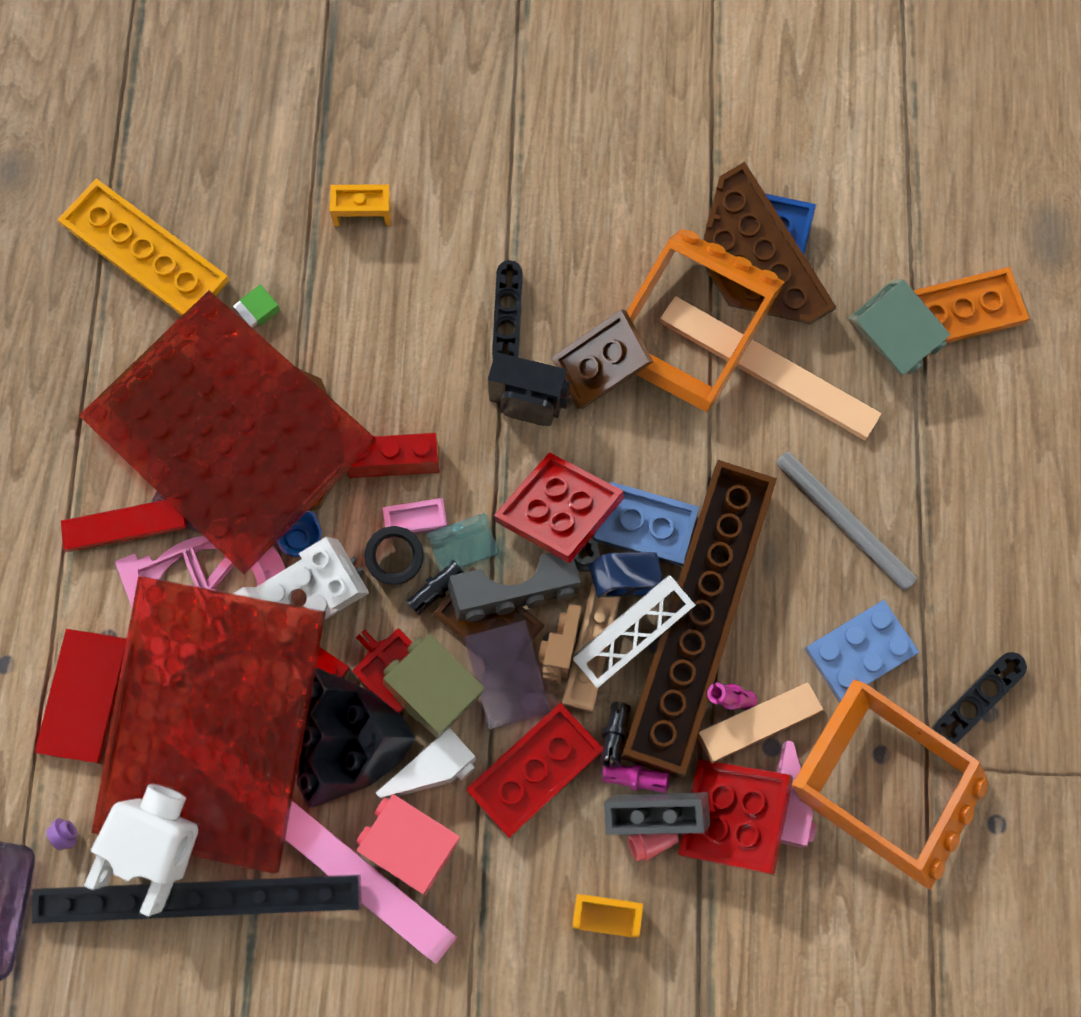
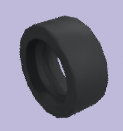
[364,526,424,585]

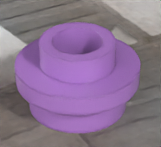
[47,818,77,850]

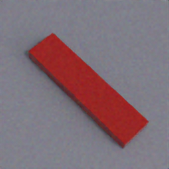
[60,497,188,552]

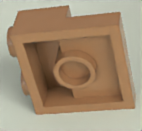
[538,604,582,683]

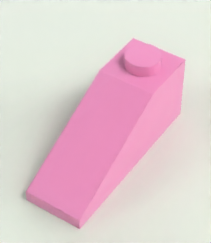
[777,740,816,848]

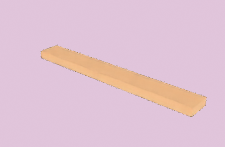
[659,296,882,440]

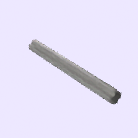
[777,451,917,590]

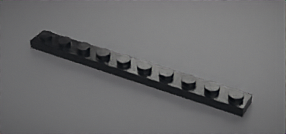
[32,874,362,923]

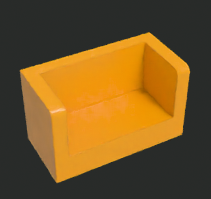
[330,184,392,226]
[572,894,643,938]

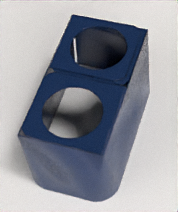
[589,552,663,598]

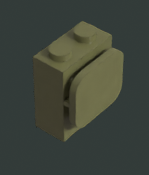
[383,634,485,739]

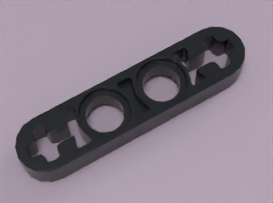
[492,260,523,360]
[931,652,1027,744]

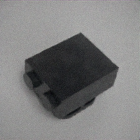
[488,352,571,426]

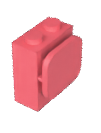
[356,794,461,896]

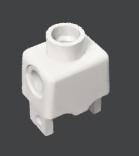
[84,784,198,916]

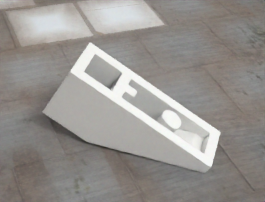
[376,728,476,800]

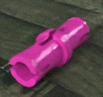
[707,683,757,711]
[602,763,670,794]

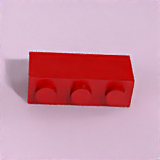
[344,433,440,478]

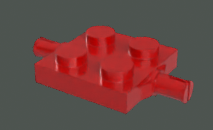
[352,628,413,714]

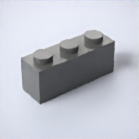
[604,792,711,835]

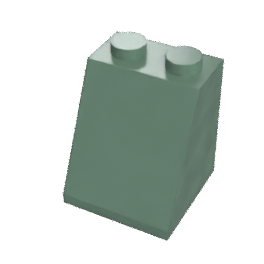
[848,279,951,375]

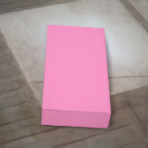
[382,498,448,539]

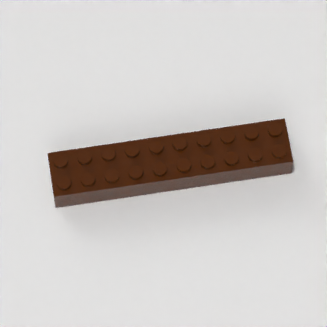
[621,460,777,779]

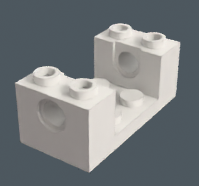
[217,537,369,659]

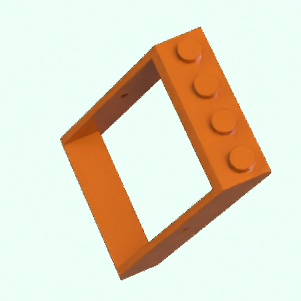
[627,229,785,412]
[792,679,988,889]

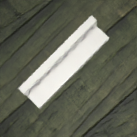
[572,575,695,688]

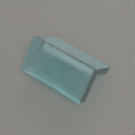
[427,512,498,571]

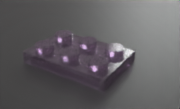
[464,620,550,729]

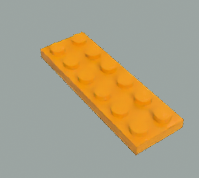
[57,178,230,323]

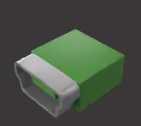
[233,284,281,329]

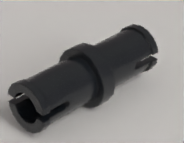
[406,560,464,615]
[600,702,631,768]

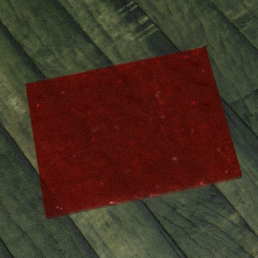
[78,290,376,574]
[91,576,326,874]

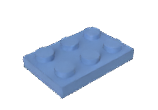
[594,482,699,567]
[804,600,919,702]

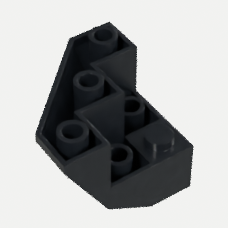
[296,668,416,807]

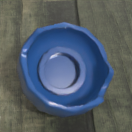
[274,507,322,558]

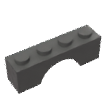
[448,553,581,622]

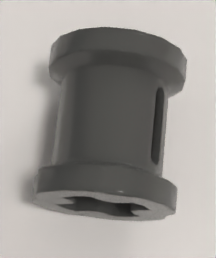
[574,539,599,571]

